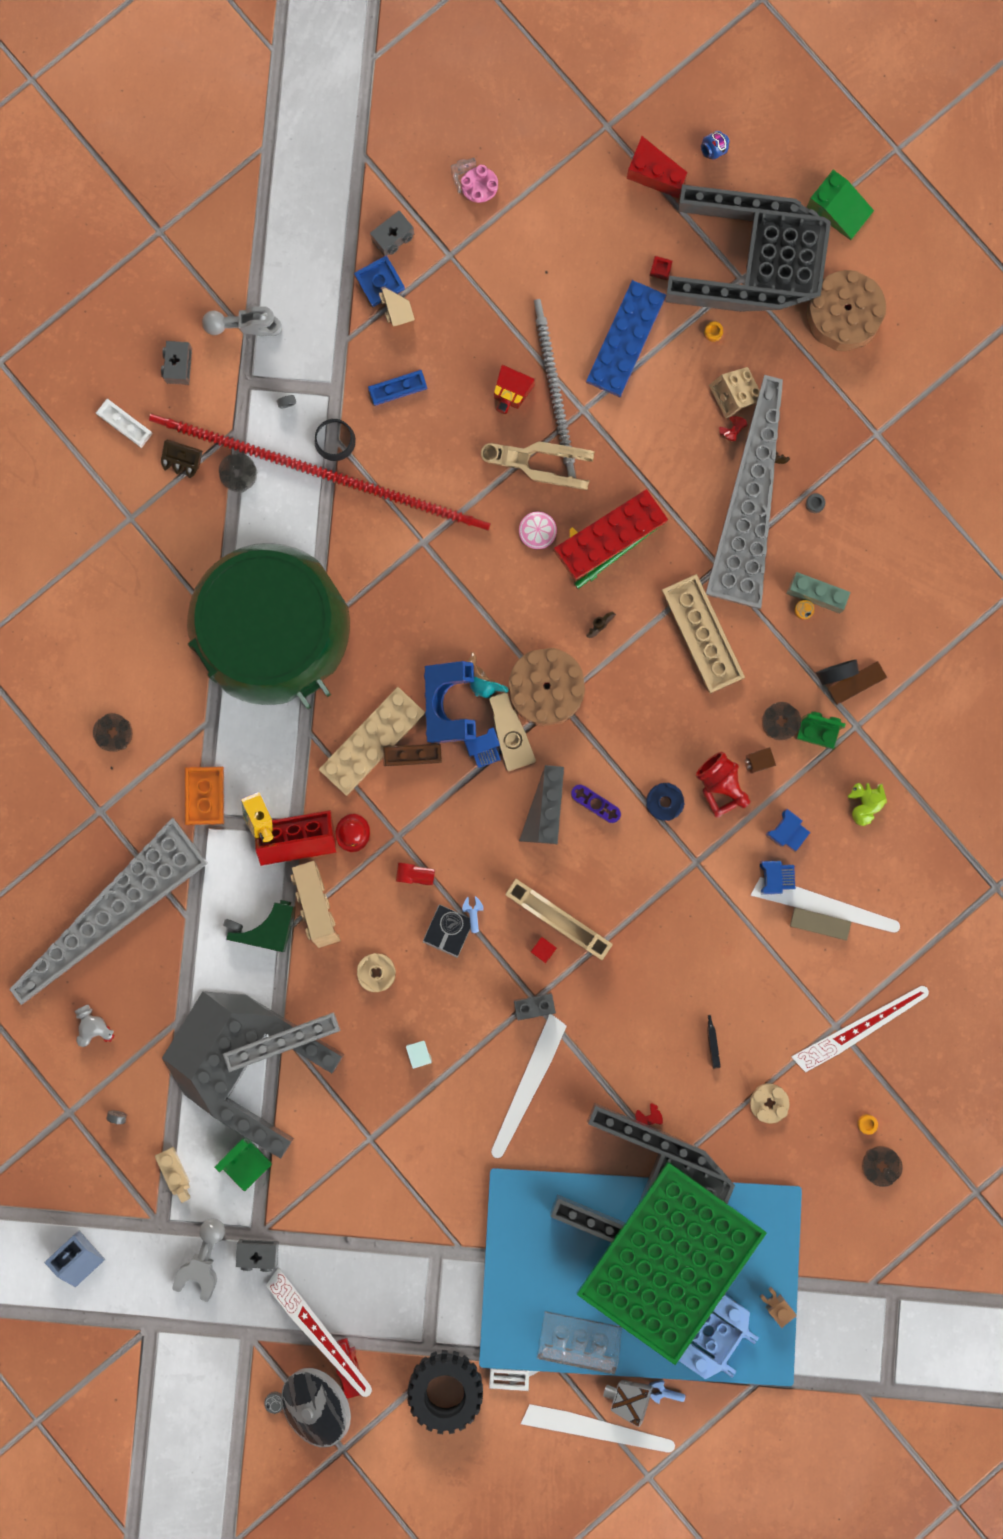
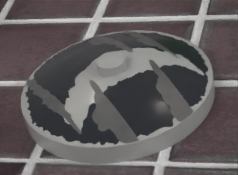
[281,1368,351,1447]

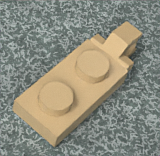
[155,1147,191,1203]

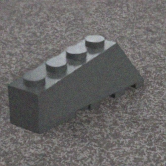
[519,765,564,845]

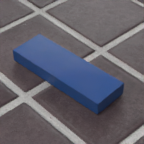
[368,370,427,406]

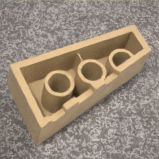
[290,861,341,948]

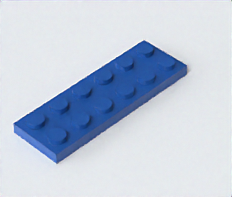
[586,280,666,397]

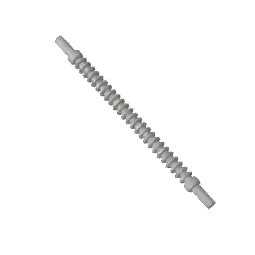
[534,299,576,478]

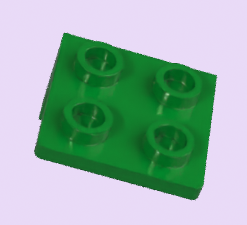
[796,711,846,749]
[214,1137,272,1191]

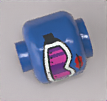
[701,131,730,160]

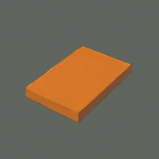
[185,767,224,825]

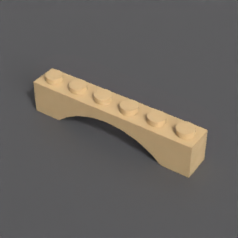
[505,879,613,960]

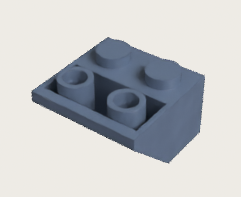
[44,1230,105,1287]

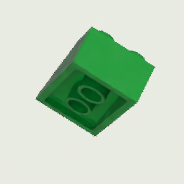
[807,169,874,240]

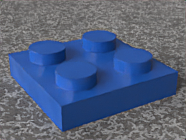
[354,255,405,308]

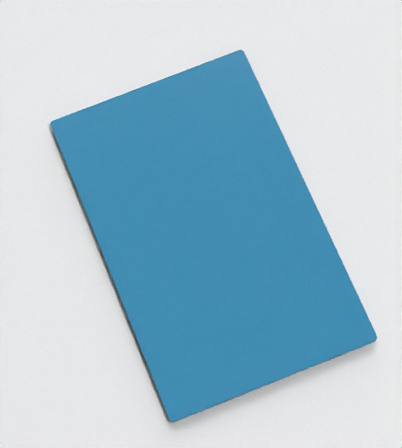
[479,1168,802,1386]

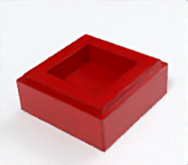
[649,256,673,280]
[530,936,557,963]

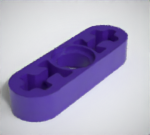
[571,785,621,823]

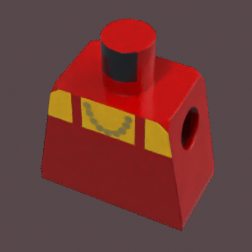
[494,365,535,414]

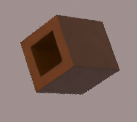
[744,747,776,774]

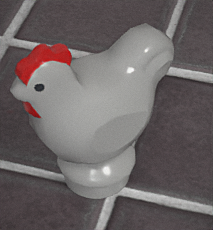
[74,1004,115,1047]

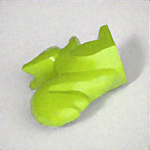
[847,783,887,826]

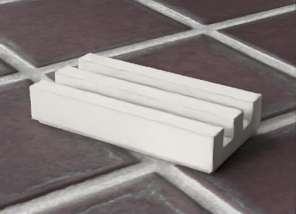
[489,1368,529,1391]

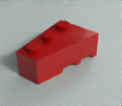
[627,136,688,198]

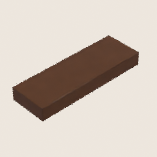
[827,661,887,705]
[383,743,442,766]

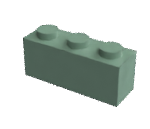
[786,572,851,614]

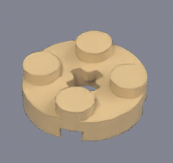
[357,953,396,992]
[750,1083,789,1123]

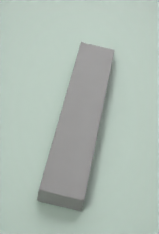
[223,1012,341,1072]

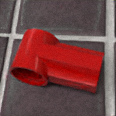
[396,862,435,886]

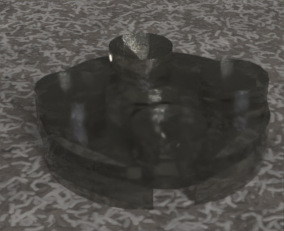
[219,453,258,492]
[762,702,801,741]
[93,713,133,752]
[862,1146,903,1187]

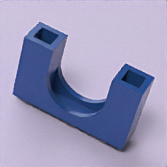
[424,661,476,743]

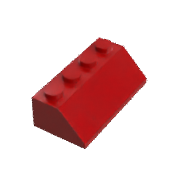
[255,810,337,866]

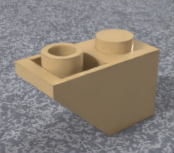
[379,287,415,327]

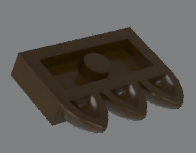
[161,439,203,478]

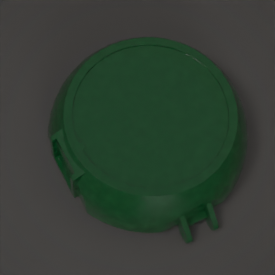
[187,543,350,710]

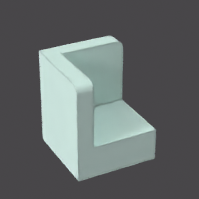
[406,1041,432,1069]

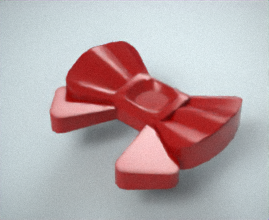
[719,416,748,442]
[635,1103,663,1125]

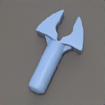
[462,896,483,933]
[649,1380,685,1404]

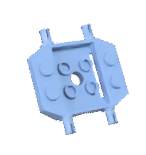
[679,1295,759,1379]

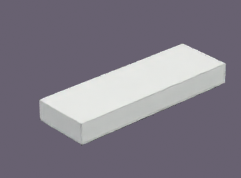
[96,399,153,448]

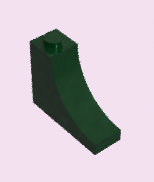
[226,900,296,952]

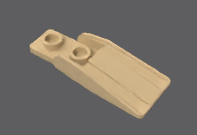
[489,692,536,771]

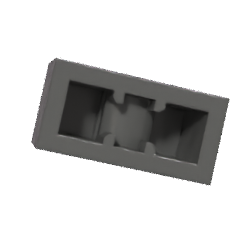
[370,210,414,256]
[161,341,192,385]
[514,993,556,1021]
[236,1239,279,1272]

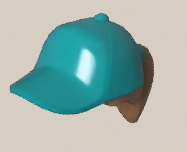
[467,652,509,699]

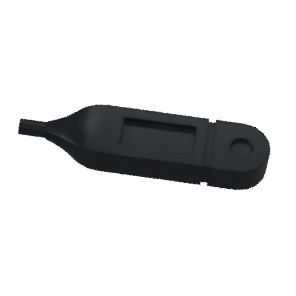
[707,1015,721,1069]

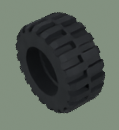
[407,1350,483,1434]

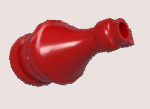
[696,751,751,818]

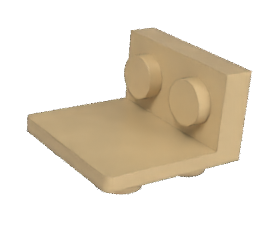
[709,367,760,419]

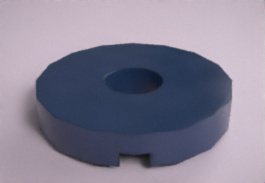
[646,783,685,821]

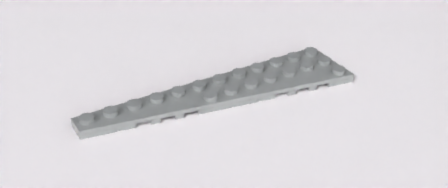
[706,375,783,609]
[10,818,208,1005]

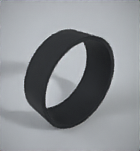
[314,419,356,461]
[816,659,859,685]

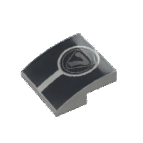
[423,904,471,958]

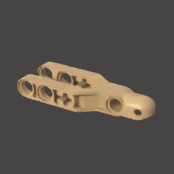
[481,441,595,490]

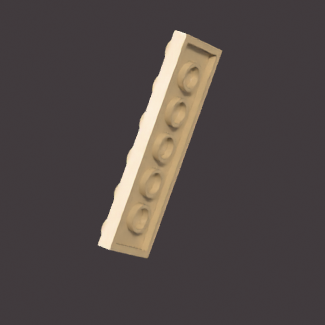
[662,574,745,694]
[319,687,425,796]

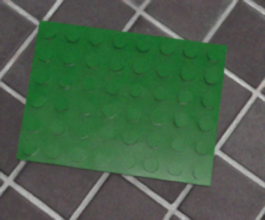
[577,1162,767,1365]

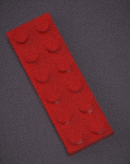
[553,489,668,581]

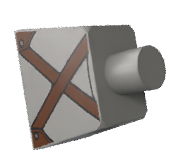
[603,1380,653,1427]

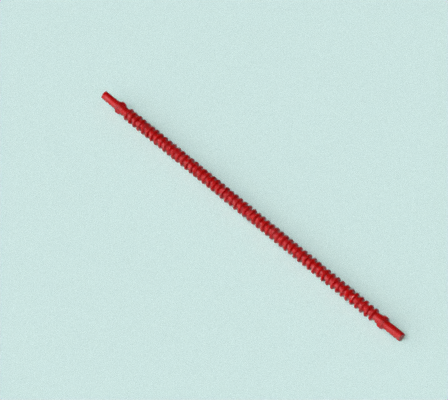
[149,414,491,531]

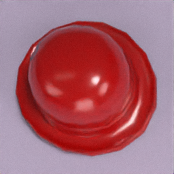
[335,814,370,852]

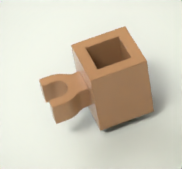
[760,1287,797,1328]

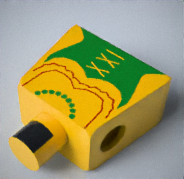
[241,792,273,842]

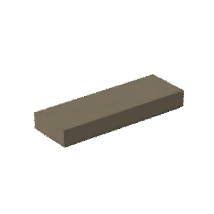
[790,908,851,940]

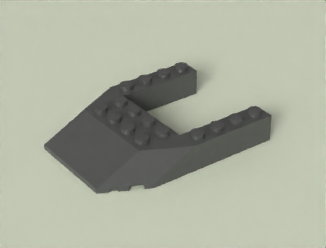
[666,185,831,312]
[162,991,344,1159]
[550,1103,735,1242]

